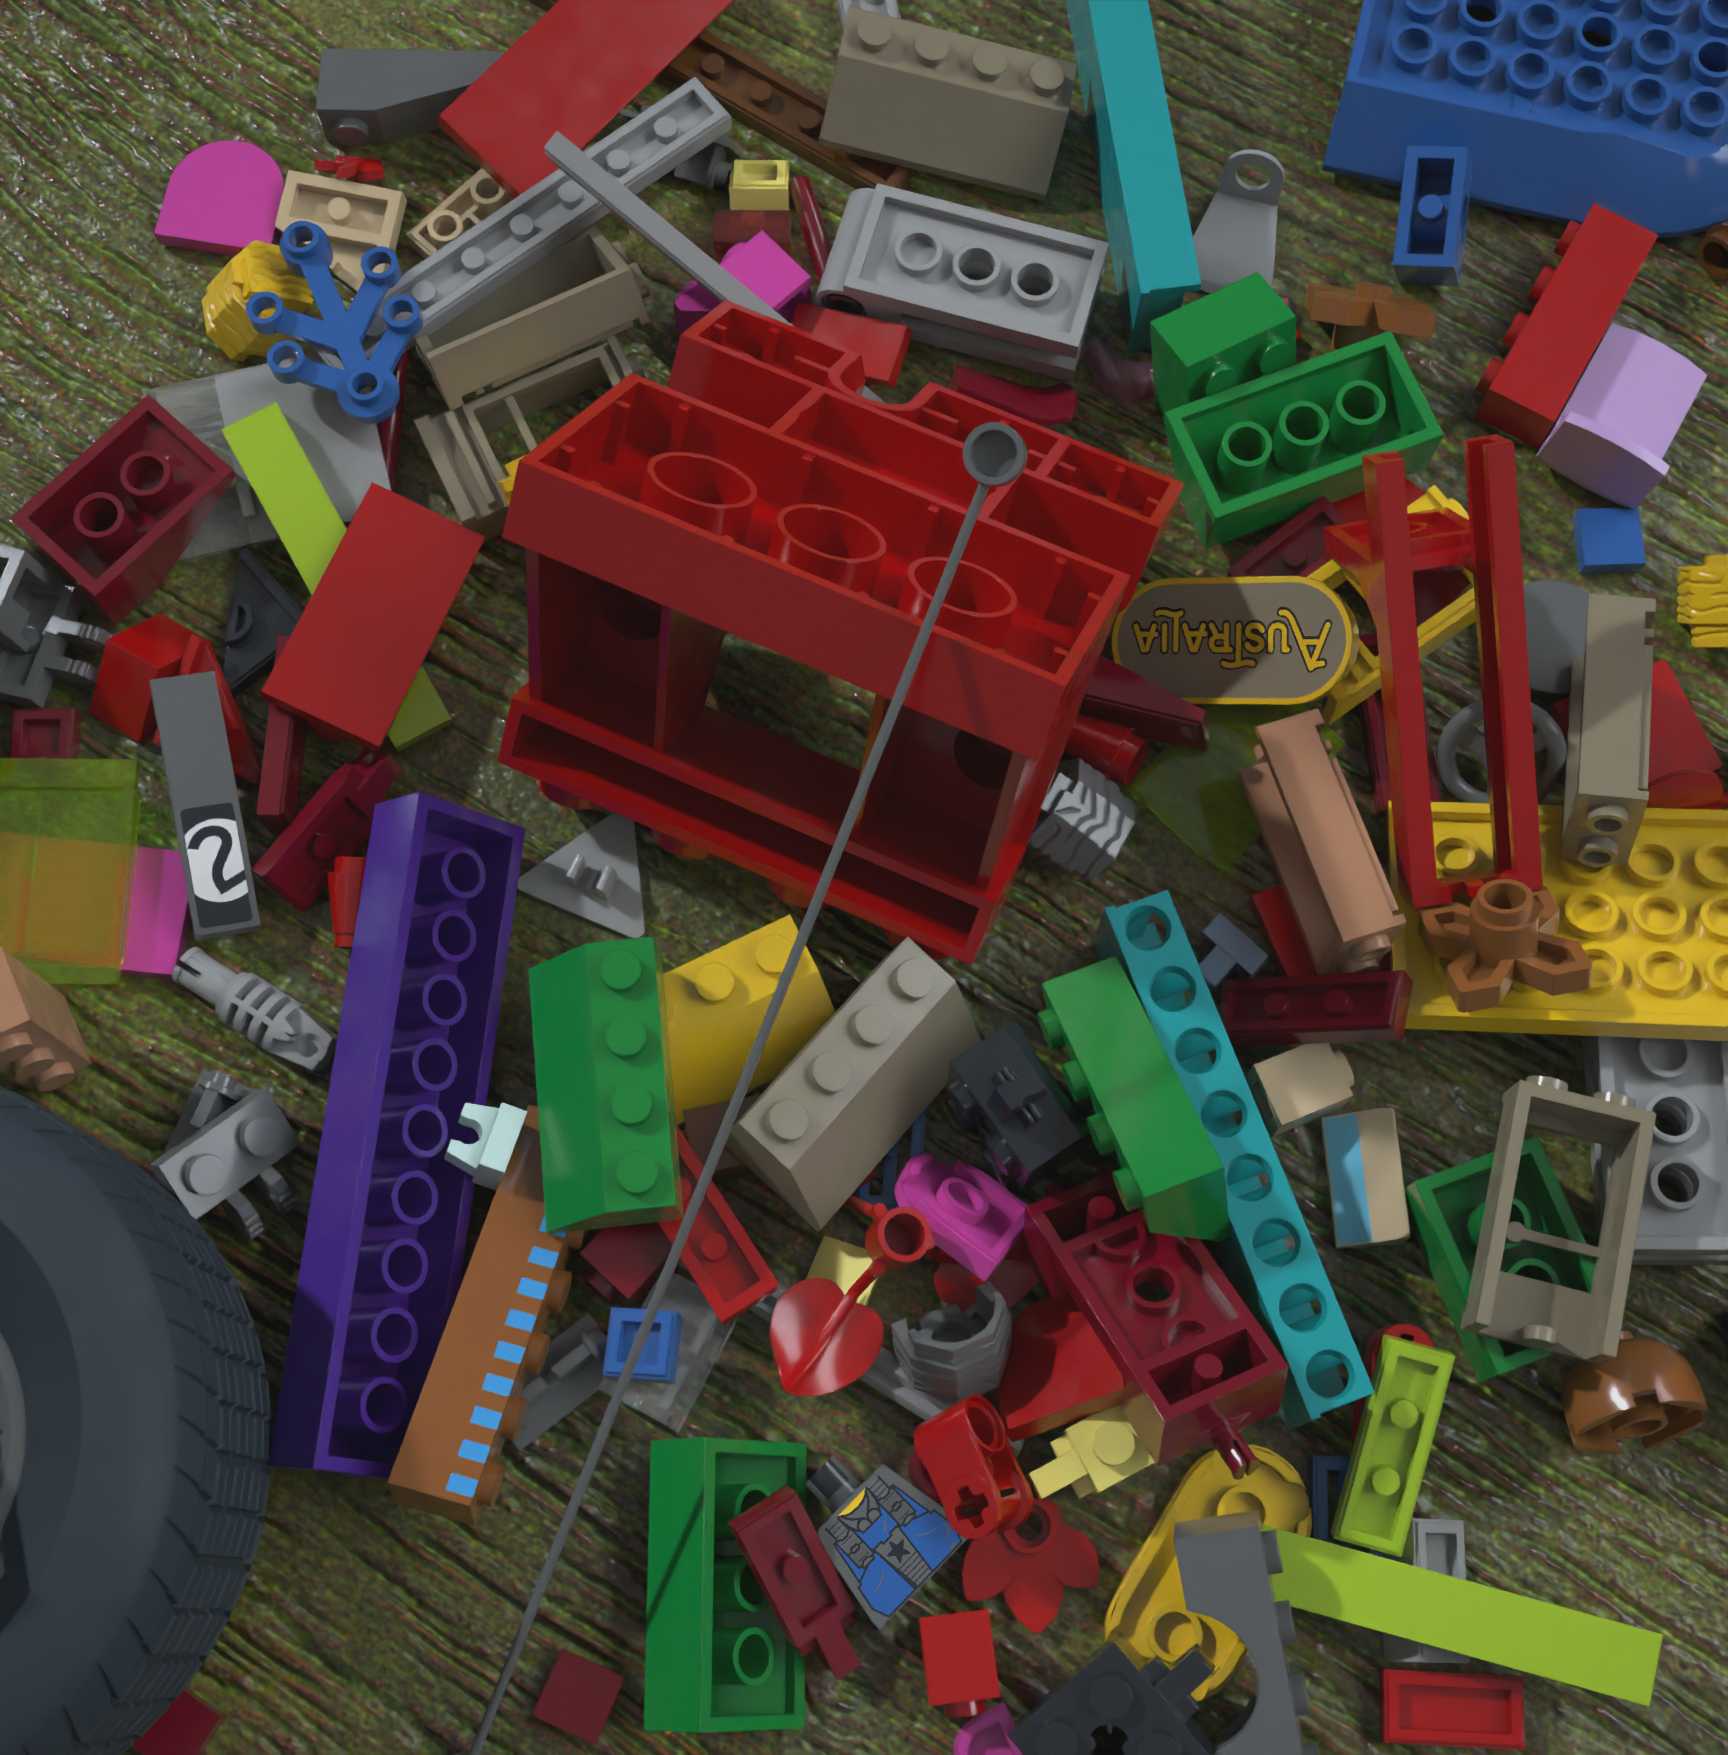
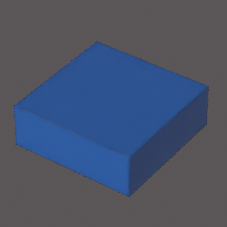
[1572,507,1646,574]
[602,1307,683,1384]

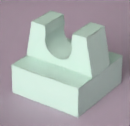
[444,1102,527,1191]

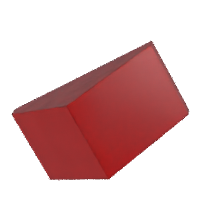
[89,613,214,746]

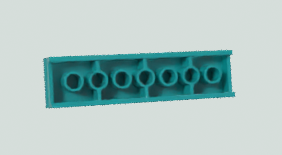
[1065,0,1201,354]
[1093,890,1375,1431]

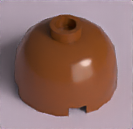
[1562,1331,1709,1455]

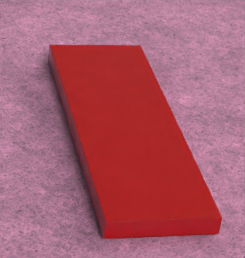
[437,0,736,199]

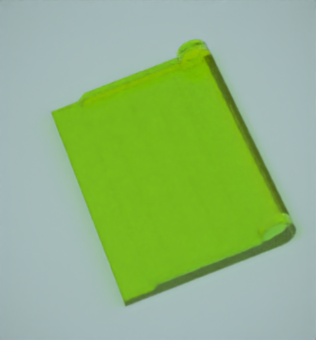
[1127,704,1346,875]

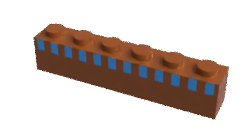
[387,1105,590,1526]

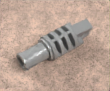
[172,947,338,1072]

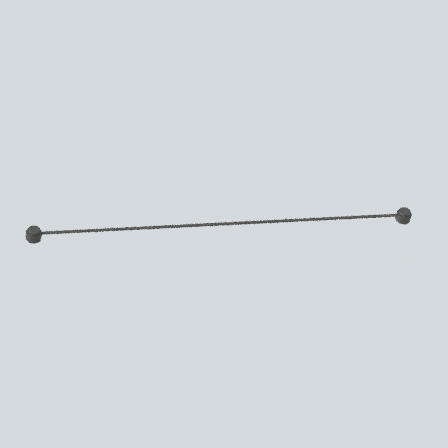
[452,422,1028,1755]

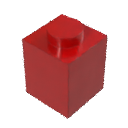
[917,1609,1000,1718]

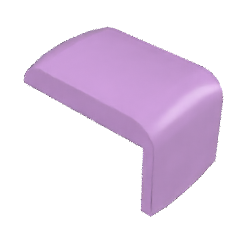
[1536,323,1707,510]

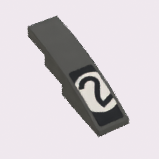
[149,671,261,941]

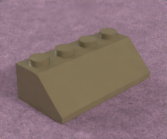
[818,6,1077,202]
[725,936,982,1232]

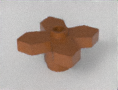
[1304,282,1437,352]
[1419,879,1592,1013]

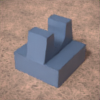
[1199,913,1269,992]

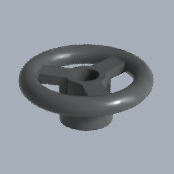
[1436,700,1567,803]

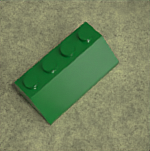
[1163,330,1444,550]
[528,936,684,1234]
[1037,955,1231,1241]
[644,1437,807,1733]

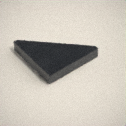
[223,546,303,699]

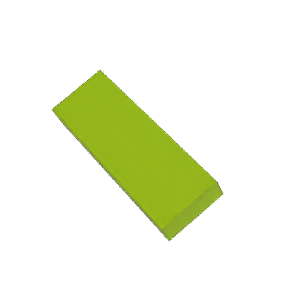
[1330,1334,1455,1557]

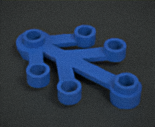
[246,221,423,424]

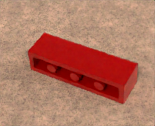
[1474,203,1658,449]

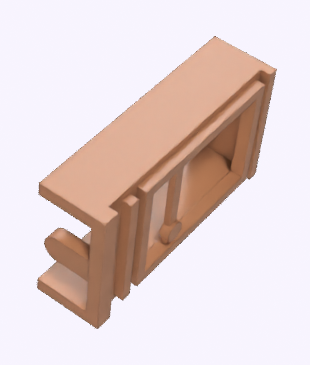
[1238,708,1407,975]

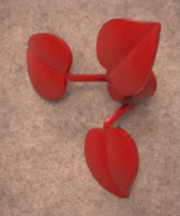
[769,1164,1040,1397]

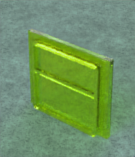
[0,757,141,984]

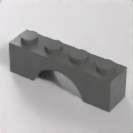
[1173,1510,1320,1755]

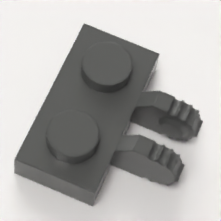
[0,584,114,708]
[149,1088,301,1241]

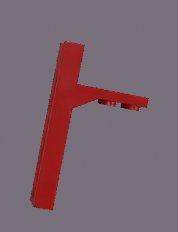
[1323,434,1543,909]

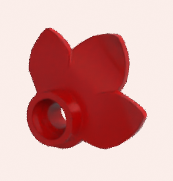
[962,1491,1099,1634]

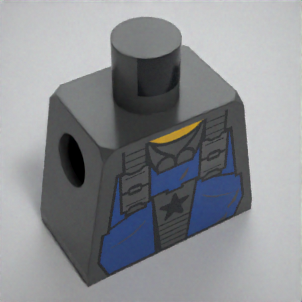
[805,1455,968,1629]

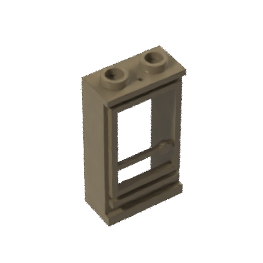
[414,225,650,411]
[414,335,646,541]
[1560,593,1656,867]
[1460,1075,1656,1364]

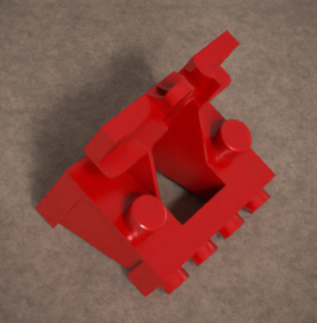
[497,300,1185,965]

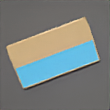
[1320,1107,1410,1249]

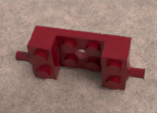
[1022,1168,1289,1480]

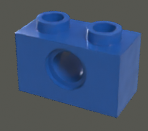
[1393,145,1473,286]

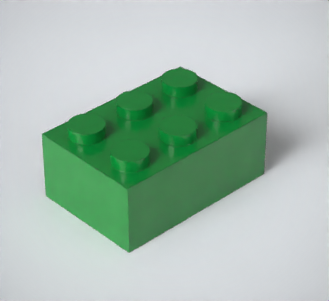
[1405,1135,1624,1382]

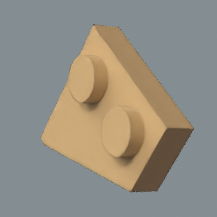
[275,170,407,292]

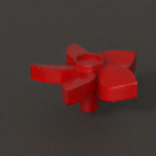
[314,155,384,183]

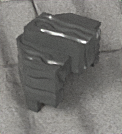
[1024,758,1135,882]
[891,1281,1012,1402]

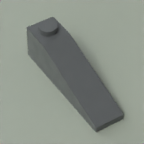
[316,48,506,147]

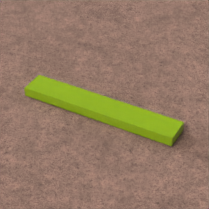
[221,402,453,752]
[1261,1524,1663,1707]

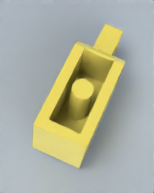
[1026,1404,1155,1500]

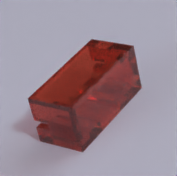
[714,210,792,260]

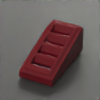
[1083,656,1211,752]

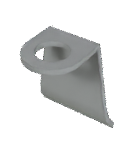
[1193,149,1285,294]

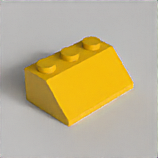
[663,914,835,1128]

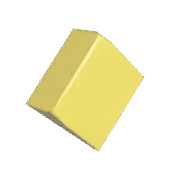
[729,160,790,228]
[805,1235,880,1306]

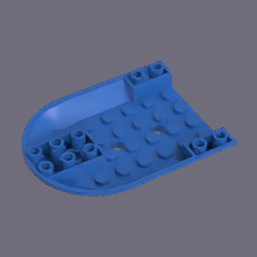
[1322,0,1728,238]

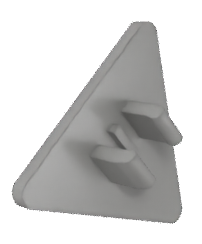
[517,812,646,939]

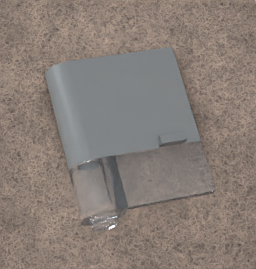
[135,353,392,562]

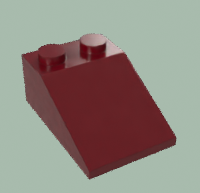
[10,394,236,626]

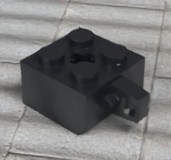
[944,1021,1092,1195]
[1008,1631,1216,1755]

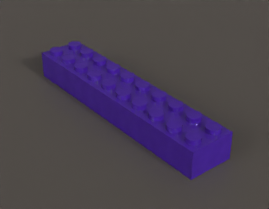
[268,792,526,1481]

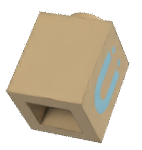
[1245,1043,1354,1137]

